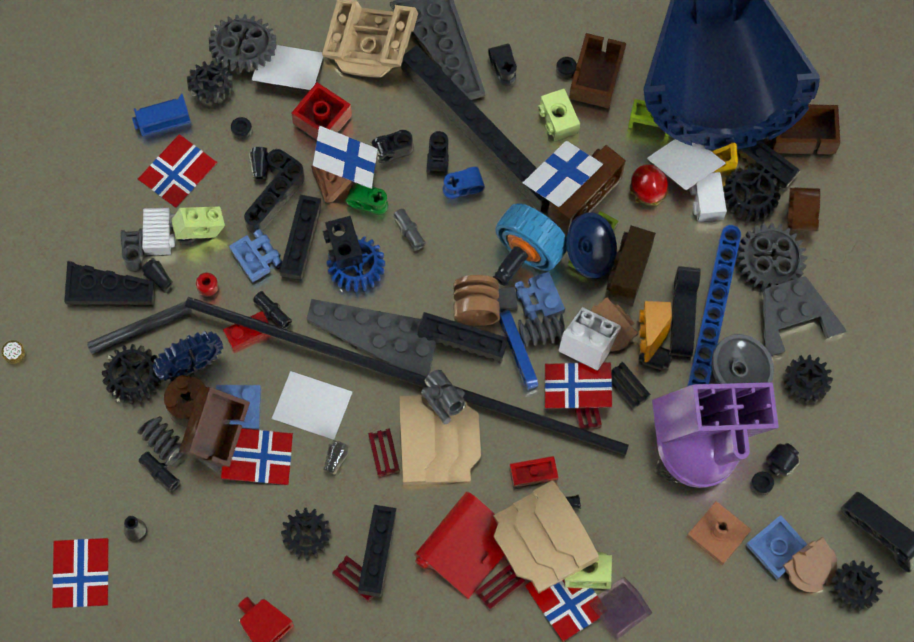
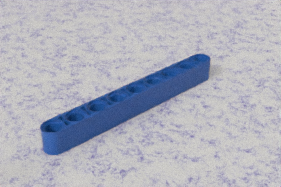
[687,225,741,387]

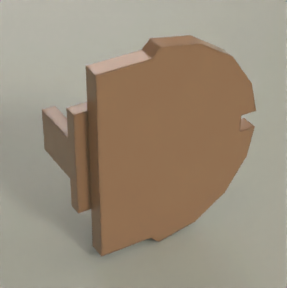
[590,297,638,352]
[783,537,837,592]

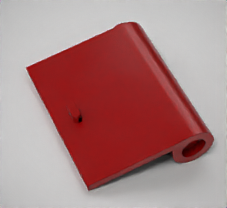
[414,492,504,599]

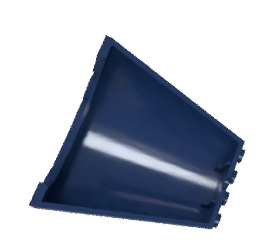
[643,0,820,150]

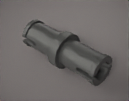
[393,209,426,251]

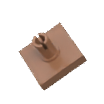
[311,165,352,203]
[687,501,751,565]

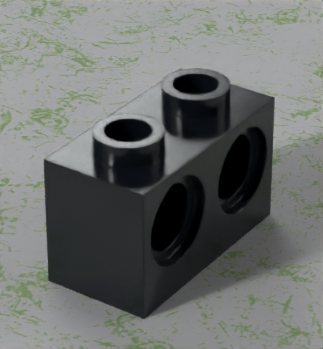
[323,216,363,269]

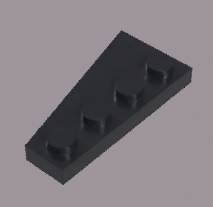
[64,261,154,305]

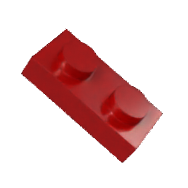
[223,311,269,351]
[510,456,559,488]

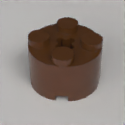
[787,187,820,231]
[164,375,206,427]

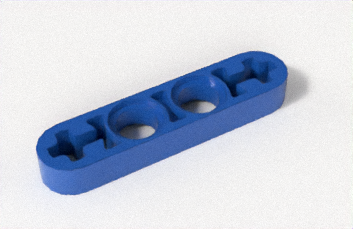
[499,309,538,390]

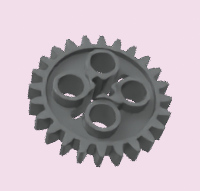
[209,14,276,72]
[736,223,807,291]

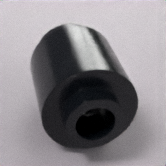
[638,347,673,371]

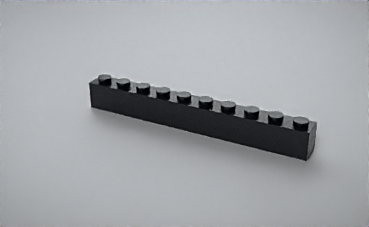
[401,45,550,212]

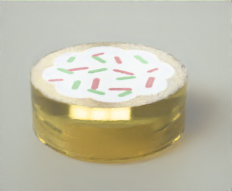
[1,340,25,364]

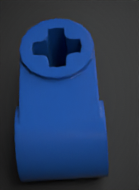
[442,167,485,199]

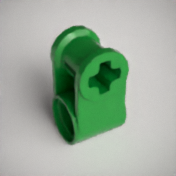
[346,182,389,215]

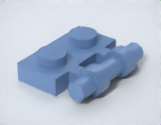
[229,229,282,283]
[515,272,565,323]

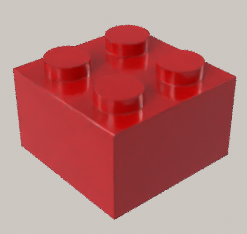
[291,82,352,140]

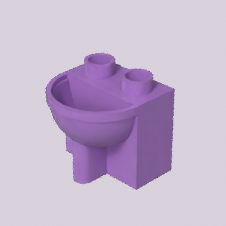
[652,382,779,488]

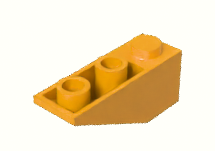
[639,301,672,362]

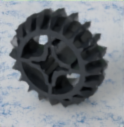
[723,164,781,221]
[102,344,161,404]

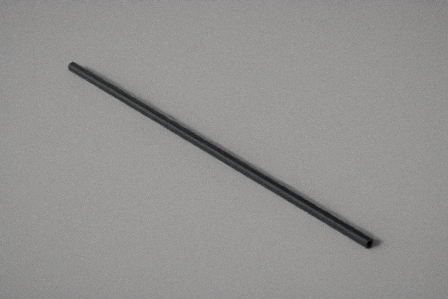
[185,297,629,455]

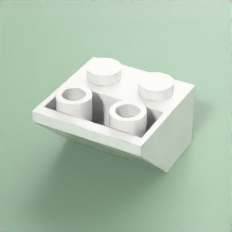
[559,307,621,370]

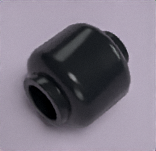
[766,443,800,477]

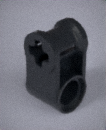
[488,43,517,85]
[371,130,414,163]
[426,131,449,174]

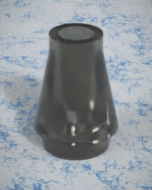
[323,440,350,475]

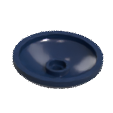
[566,213,617,278]

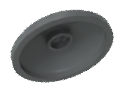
[712,334,774,384]

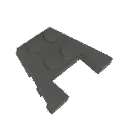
[763,276,847,356]

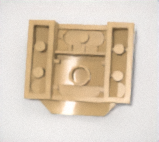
[322,0,418,77]
[399,395,481,486]
[493,480,599,593]

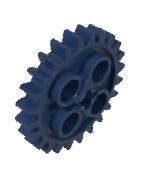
[153,331,224,381]

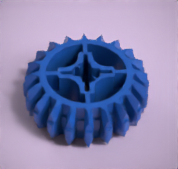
[327,236,385,293]

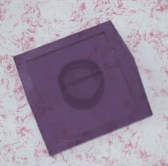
[589,577,652,641]

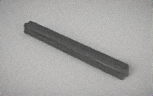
[87,301,192,354]

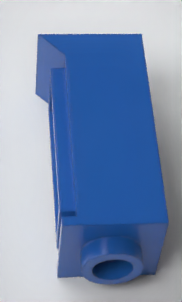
[132,94,191,136]

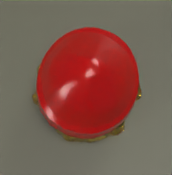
[630,164,669,206]

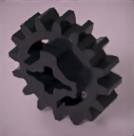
[187,61,233,103]
[783,355,833,403]
[281,507,331,558]
[831,560,883,611]

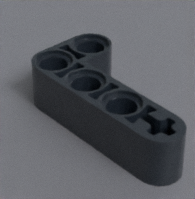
[244,149,305,233]
[670,266,701,357]
[841,492,914,573]

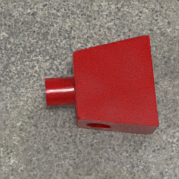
[238,597,294,642]

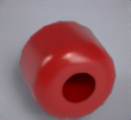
[196,272,218,297]

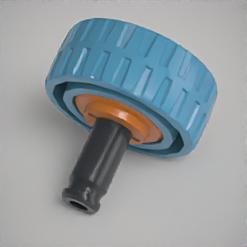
[493,203,567,286]

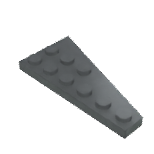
[390,0,485,100]
[307,299,436,377]

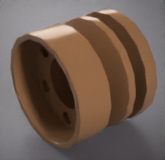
[453,275,500,327]

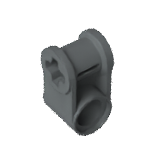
[121,228,144,272]

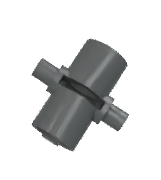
[421,370,466,424]

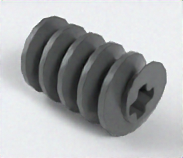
[518,314,565,347]
[137,416,183,466]

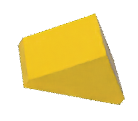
[711,143,738,176]

